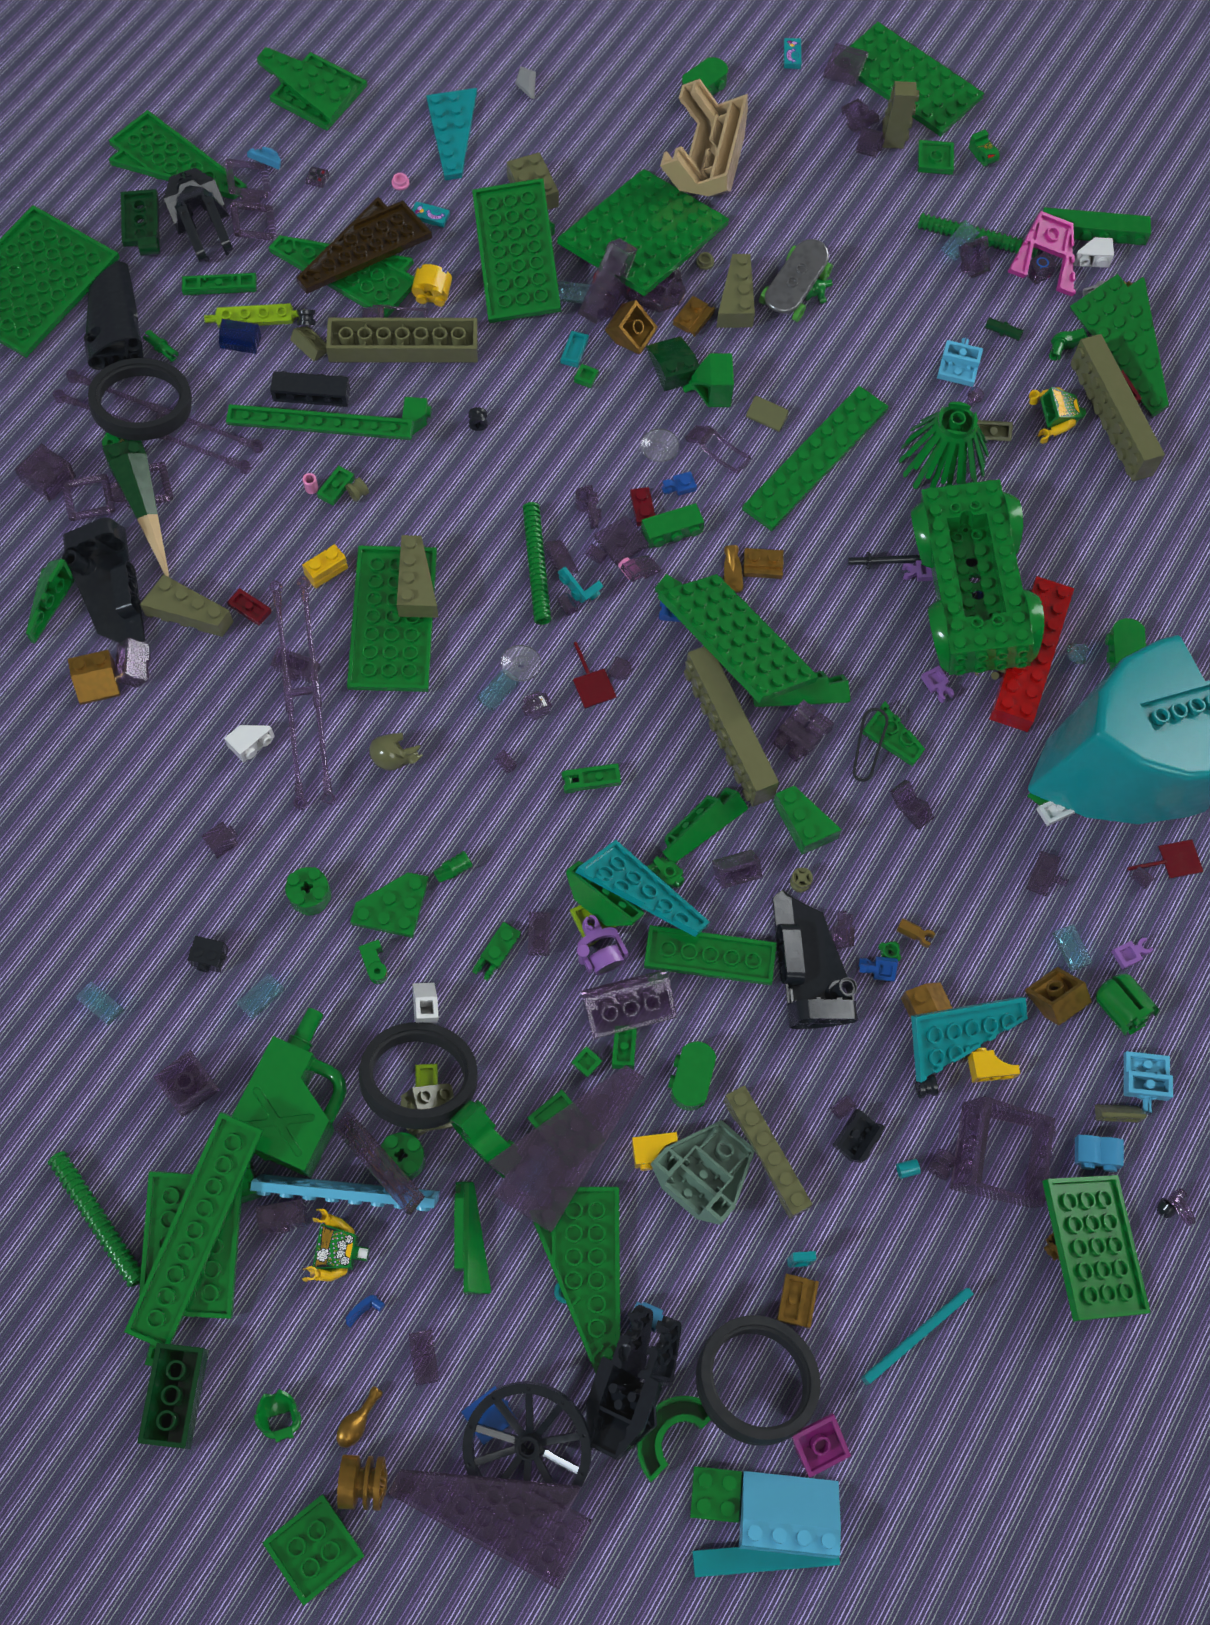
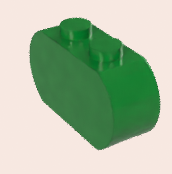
[682,57,728,96]
[1105,618,1146,671]
[668,1041,716,1111]

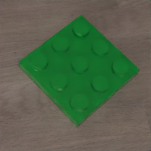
[262,1494,365,1606]

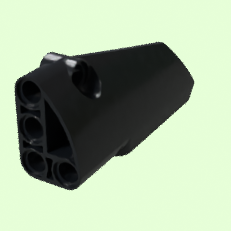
[84,261,144,370]
[61,517,145,650]
[772,890,858,1029]

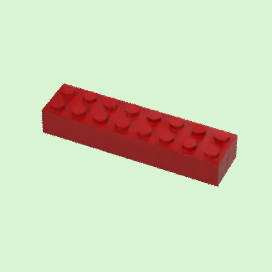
[989,576,1074,732]

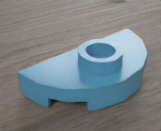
[247,147,281,170]

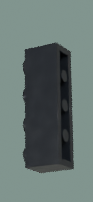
[270,371,351,407]

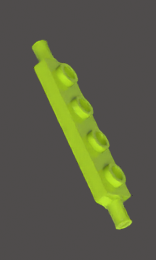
[204,303,305,328]

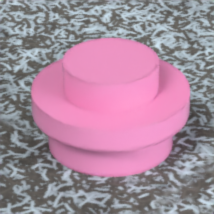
[392,173,409,190]

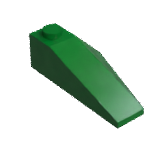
[26,559,75,644]

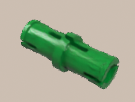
[143,330,179,362]

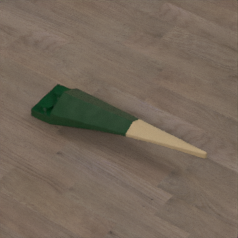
[102,440,169,577]

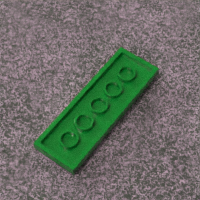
[644,925,777,986]

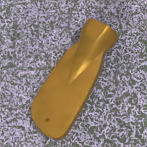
[724,545,743,593]

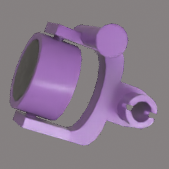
[577,915,628,975]

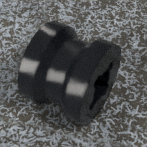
[297,310,316,325]
[468,407,488,431]
[915,1074,938,1099]

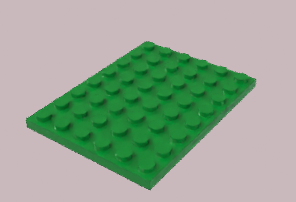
[557,169,729,296]
[0,205,120,358]

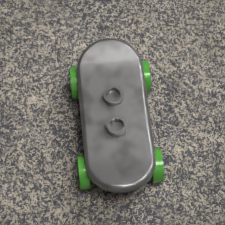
[759,239,833,322]

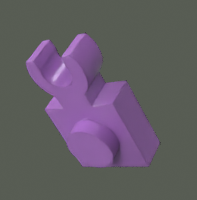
[902,560,933,581]
[921,666,954,703]
[1111,938,1153,970]

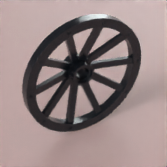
[462,1381,592,1517]

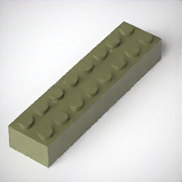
[326,318,478,362]
[1071,334,1165,482]
[684,647,779,807]

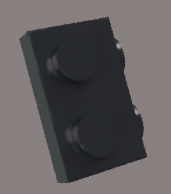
[833,1109,885,1163]

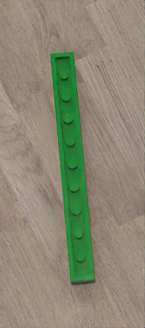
[226,404,414,440]

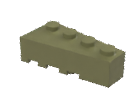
[882,81,919,149]
[397,535,439,618]
[140,574,234,637]

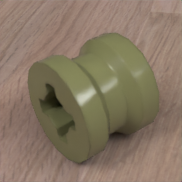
[345,477,369,502]
[790,867,813,893]

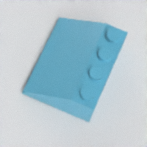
[739,1471,841,1559]

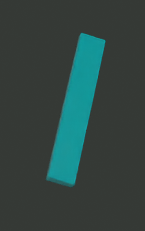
[861,1288,974,1385]
[692,1547,840,1577]

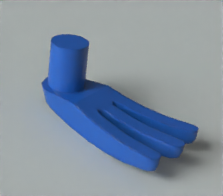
[346,1295,385,1327]

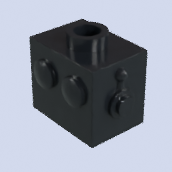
[187,936,228,973]

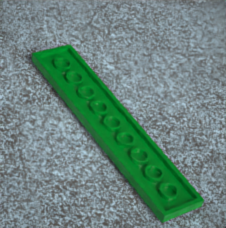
[742,386,889,531]
[124,1112,264,1346]

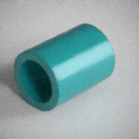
[896,1159,921,1179]

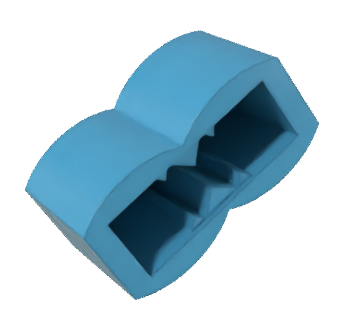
[1075,1135,1124,1172]

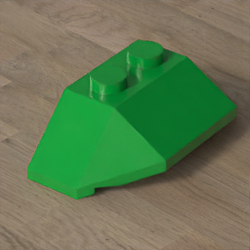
[566,861,644,926]

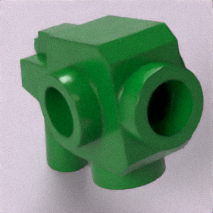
[647,856,685,889]

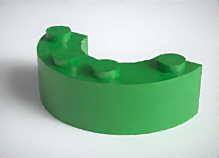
[450,1100,522,1178]
[636,1396,711,1483]

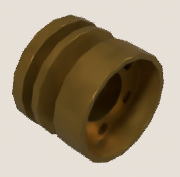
[337,1455,388,1511]

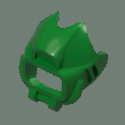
[254,1389,302,1443]

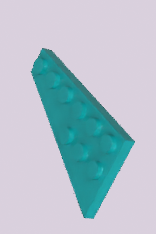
[426,88,477,181]
[575,840,710,937]
[911,996,1028,1082]

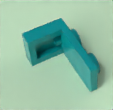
[558,567,604,603]

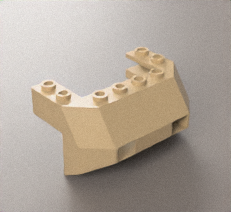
[660,79,748,196]

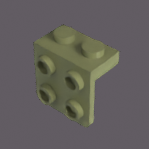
[401,1083,454,1138]

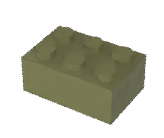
[507,152,559,210]

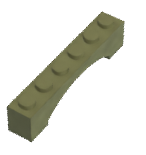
[723,1085,813,1219]

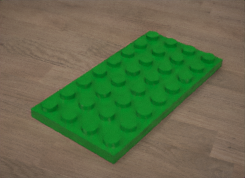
[834,22,984,137]
[472,178,562,323]
[347,546,437,692]
[658,574,818,703]

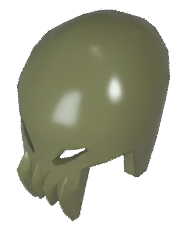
[369,733,423,771]

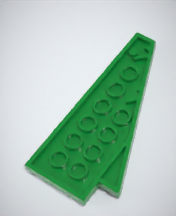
[109,110,247,200]
[268,235,414,318]
[1070,274,1169,418]
[530,1187,620,1374]

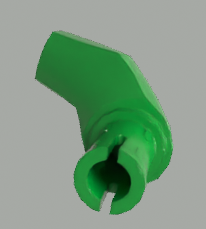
[1049,328,1088,361]

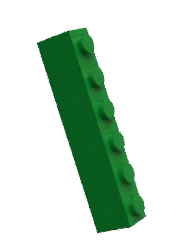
[1043,207,1151,245]

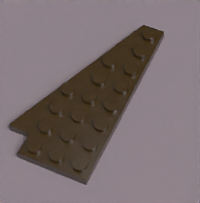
[296,197,432,294]

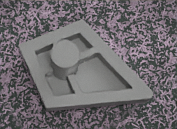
[515,66,536,99]

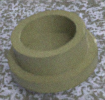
[696,252,714,270]

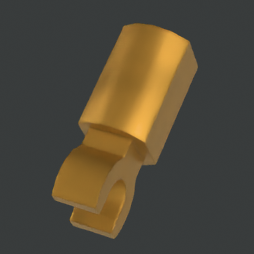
[896,918,935,948]

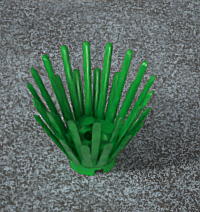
[899,402,989,489]

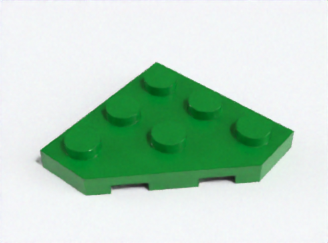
[350,872,429,938]

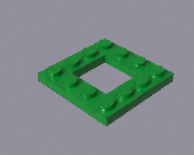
[270,52,367,131]

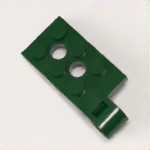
[120,189,160,256]

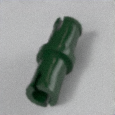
[985,317,1024,341]

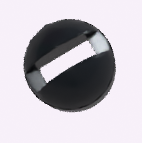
[1157,1198,1178,1218]

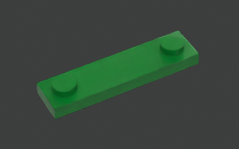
[182,273,257,295]

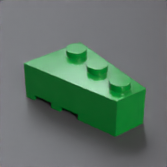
[773,786,842,855]

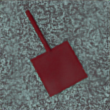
[573,642,617,708]
[1127,839,1204,879]

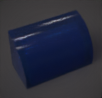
[219,319,261,354]

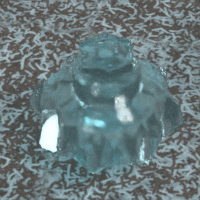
[1066,643,1089,665]

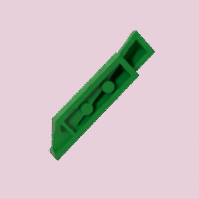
[753,671,850,707]
[663,787,748,863]
[454,1182,491,1295]

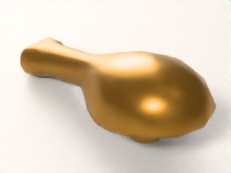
[336,1386,382,1448]

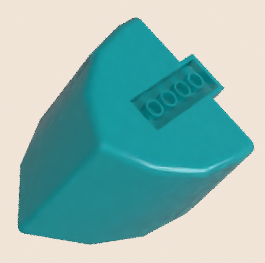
[1028,635,1210,824]

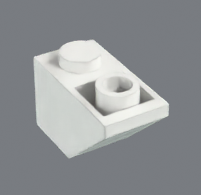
[1073,237,1114,268]
[224,725,275,763]
[412,983,439,1025]

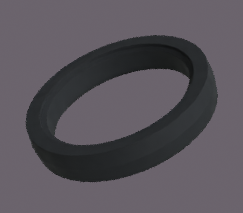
[88,358,192,441]
[359,1022,478,1130]
[696,1315,821,1446]

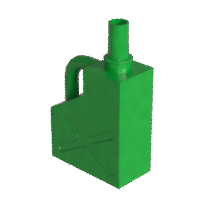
[232,1008,347,1179]

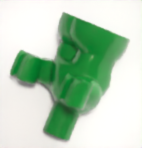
[804,278,833,304]

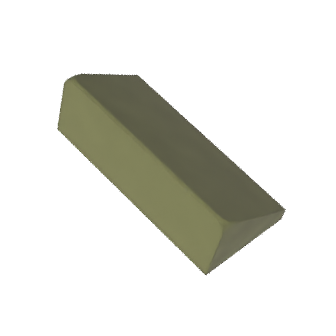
[290,326,327,361]
[746,396,789,432]
[977,420,1013,442]
[1095,1104,1146,1123]

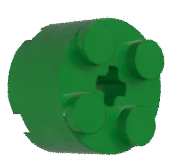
[285,867,331,916]
[378,1132,426,1183]

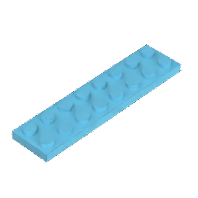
[250,1174,440,1211]

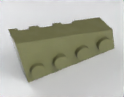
[716,254,755,328]

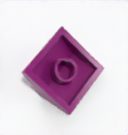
[792,1413,851,1478]

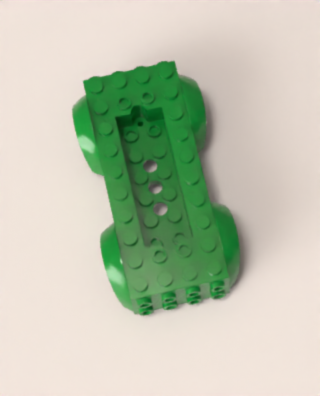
[911,479,1044,675]

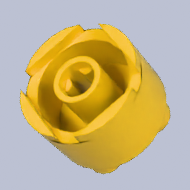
[412,264,452,307]

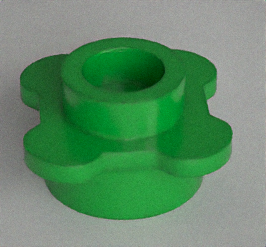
[878,941,901,962]

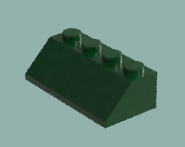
[137,1343,209,1449]

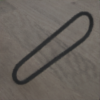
[853,708,889,782]

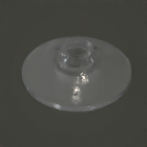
[641,429,679,462]
[501,645,541,681]

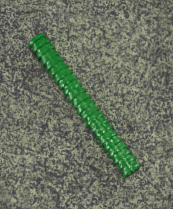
[917,213,1038,258]
[523,502,551,625]
[48,1151,141,1288]

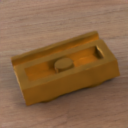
[673,296,715,337]
[743,548,784,579]
[777,1273,819,1329]

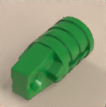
[433,850,473,883]

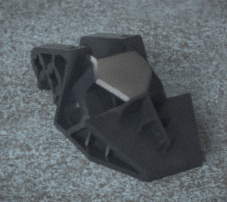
[164,168,234,263]
[586,1305,682,1460]

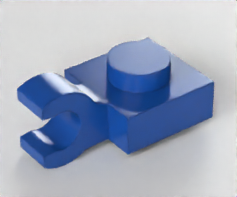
[661,471,697,496]
[858,956,898,982]

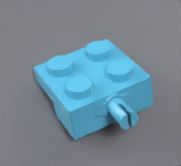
[937,338,983,387]
[1124,1051,1173,1114]

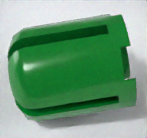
[1096,973,1160,1036]

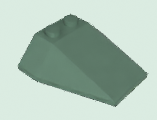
[651,1120,755,1225]

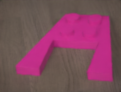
[1008,211,1076,297]

